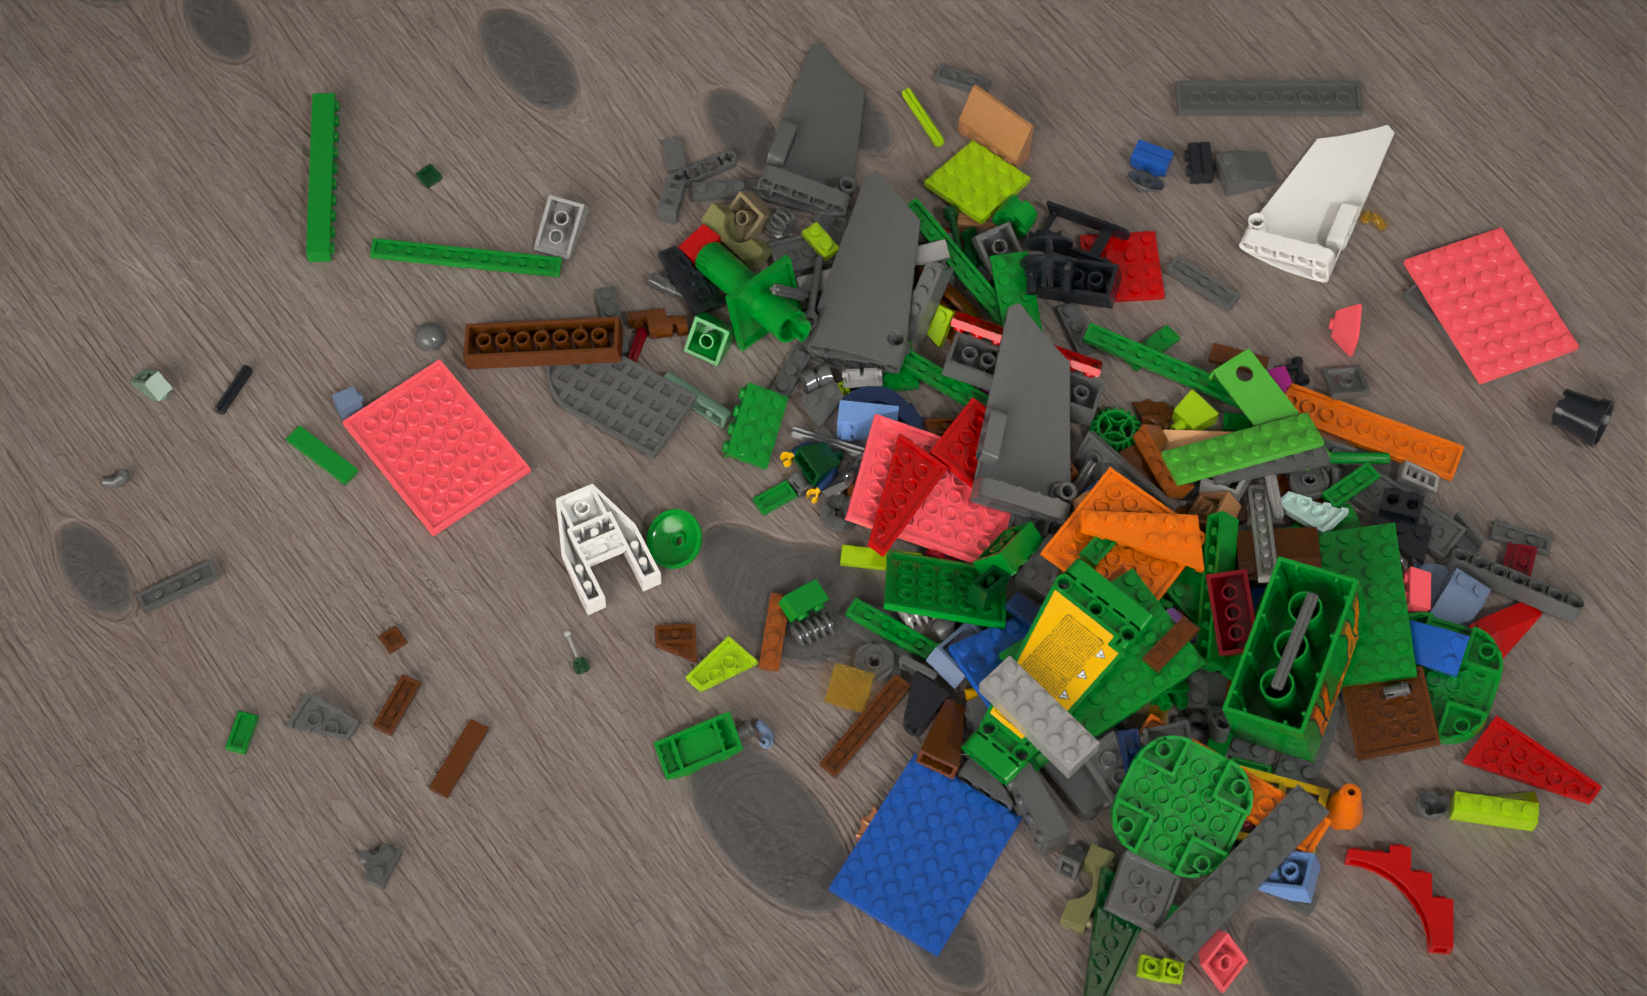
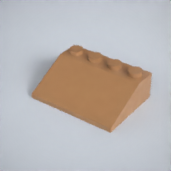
[958,84,1034,169]

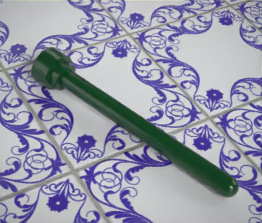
[943,206,967,290]

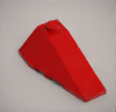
[1468,602,1542,659]

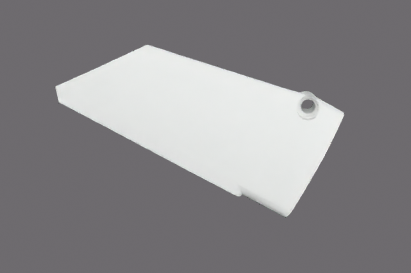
[1239,125,1394,283]

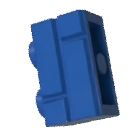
[1130,139,1174,177]

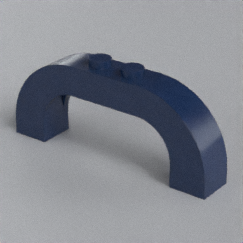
[843,386,926,431]

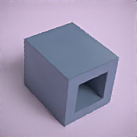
[332,386,365,420]

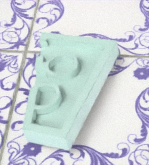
[1281,491,1349,533]

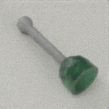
[563,629,591,674]

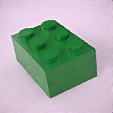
[972,521,1044,576]

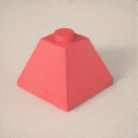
[1328,304,1362,357]
[1199,930,1248,993]

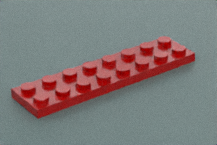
[950,311,1103,378]

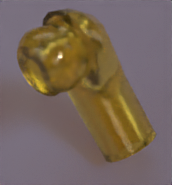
[1360,211,1388,232]

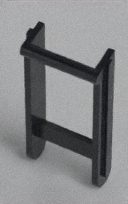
[1028,201,1131,263]

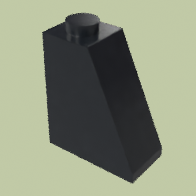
[903,671,949,738]

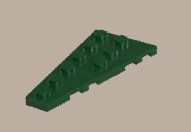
[1083,866,1142,996]

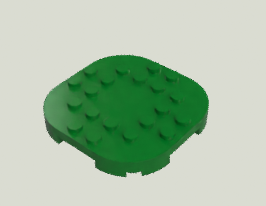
[1408,612,1503,745]
[1110,735,1253,878]

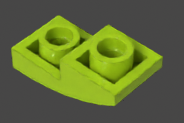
[1136,954,1185,984]

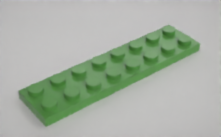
[1161,412,1324,486]

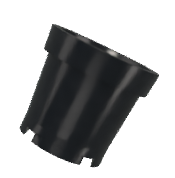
[1551,388,1615,448]

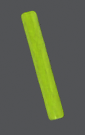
[902,88,945,147]

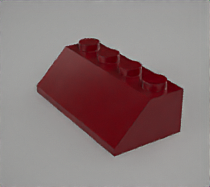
[1206,569,1255,656]

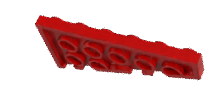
[867,433,948,557]
[1462,715,1603,805]

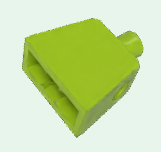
[1170,389,1219,431]

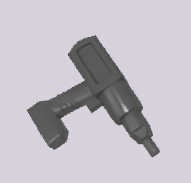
[648,272,683,299]

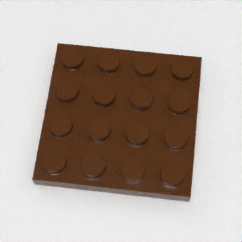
[1342,666,1440,761]

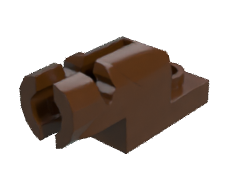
[627,308,688,339]

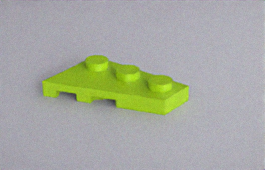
[686,636,758,692]

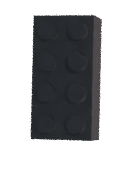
[1038,258,1122,309]

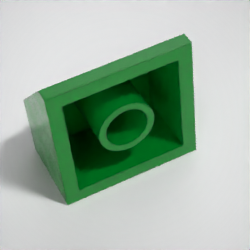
[683,312,735,366]

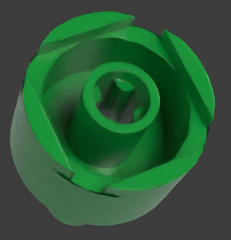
[992,195,1037,239]

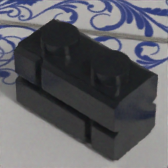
[1183,142,1214,184]

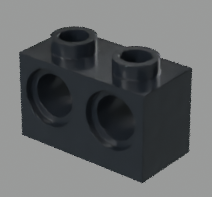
[1379,487,1424,523]

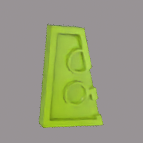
[912,291,956,347]

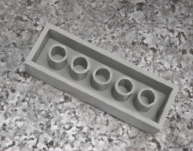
[979,656,1100,779]

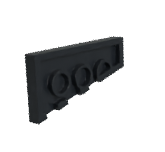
[657,246,727,317]

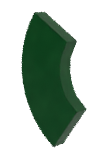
[960,226,980,266]

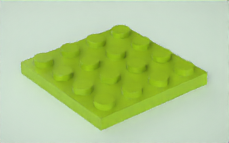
[924,140,1031,225]

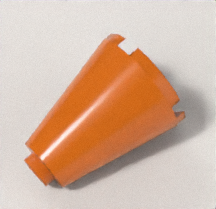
[1326,783,1364,831]

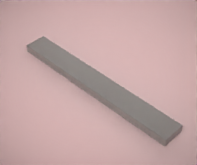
[797,239,950,293]
[1247,484,1277,583]

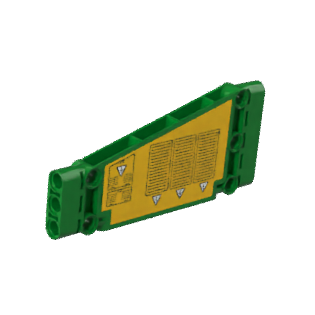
[961,558,1155,786]

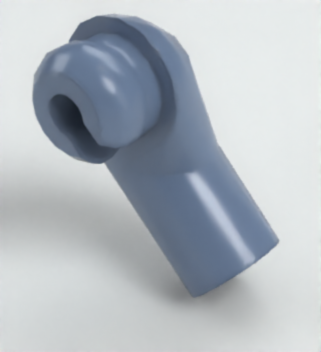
[754,720,774,749]

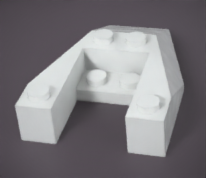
[556,484,661,615]

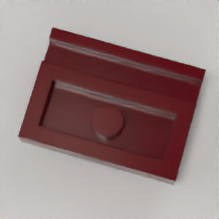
[1503,542,1538,577]

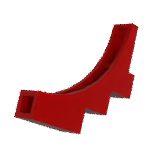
[1344,844,1454,955]

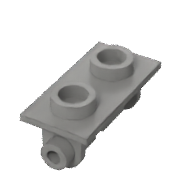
[842,367,882,388]

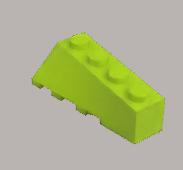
[1449,791,1539,831]

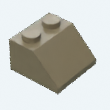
[728,191,773,242]

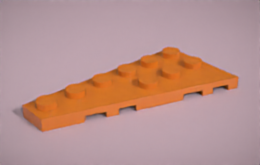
[1079,510,1204,573]

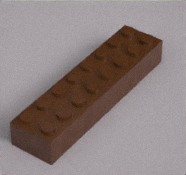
[463,317,624,369]

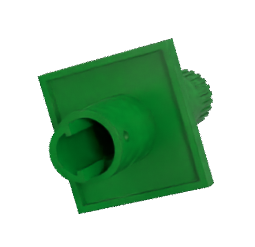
[695,242,811,352]

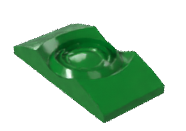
[654,711,744,781]

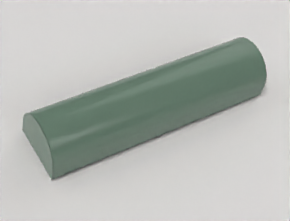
[664,372,733,429]

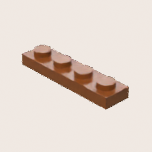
[759,593,788,672]

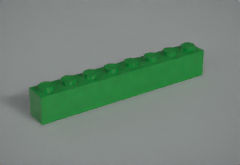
[1195,511,1239,672]

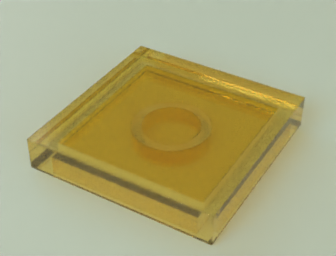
[824,663,875,713]

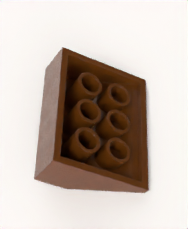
[1237,527,1321,587]

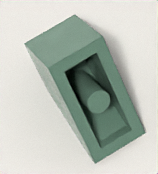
[130,369,173,401]

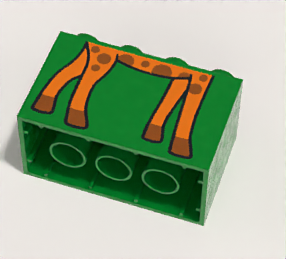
[1222,556,1368,763]

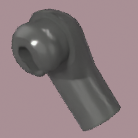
[102,469,129,488]

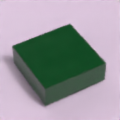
[416,163,443,189]

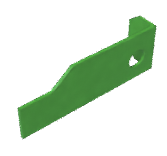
[1209,348,1332,471]

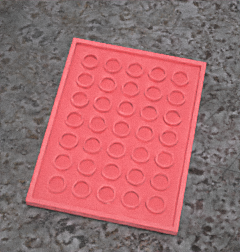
[1403,227,1579,385]
[342,359,531,537]
[845,414,1011,564]

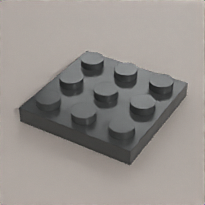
[1103,850,1181,935]

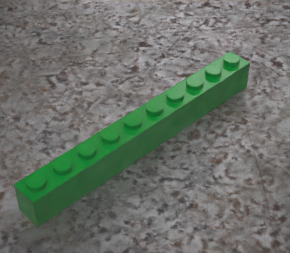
[306,93,340,262]

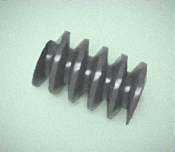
[790,611,835,648]

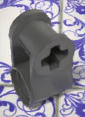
[1204,704,1231,743]

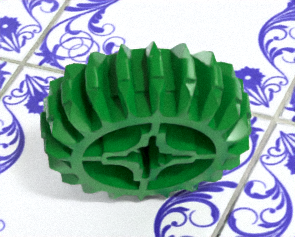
[1088,406,1140,453]

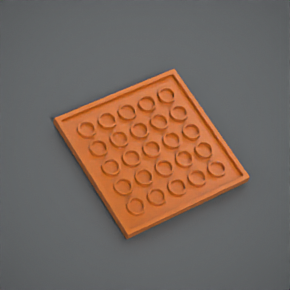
[1040,467,1206,601]

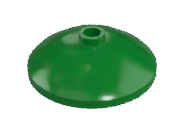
[647,509,703,569]

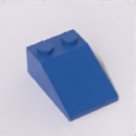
[1409,620,1469,678]

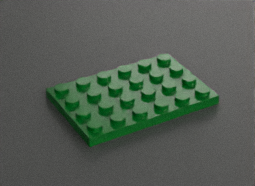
[883,550,1006,629]

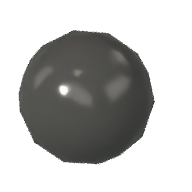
[932,618,957,642]

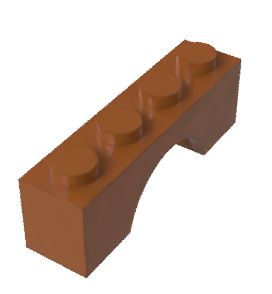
[1132,424,1195,499]

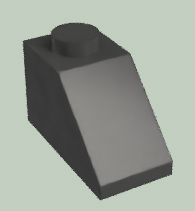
[1056,844,1087,882]

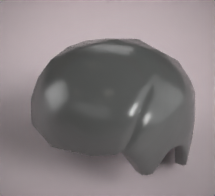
[415,322,446,352]
[1415,790,1450,821]

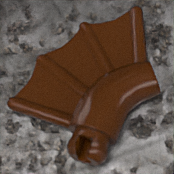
[1132,399,1175,430]

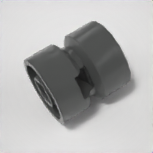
[799,363,834,394]

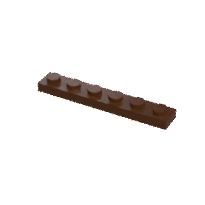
[819,674,911,778]

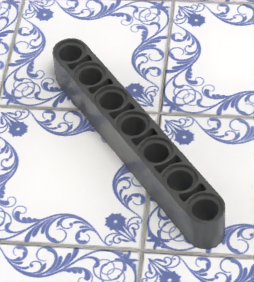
[1446,548,1584,622]

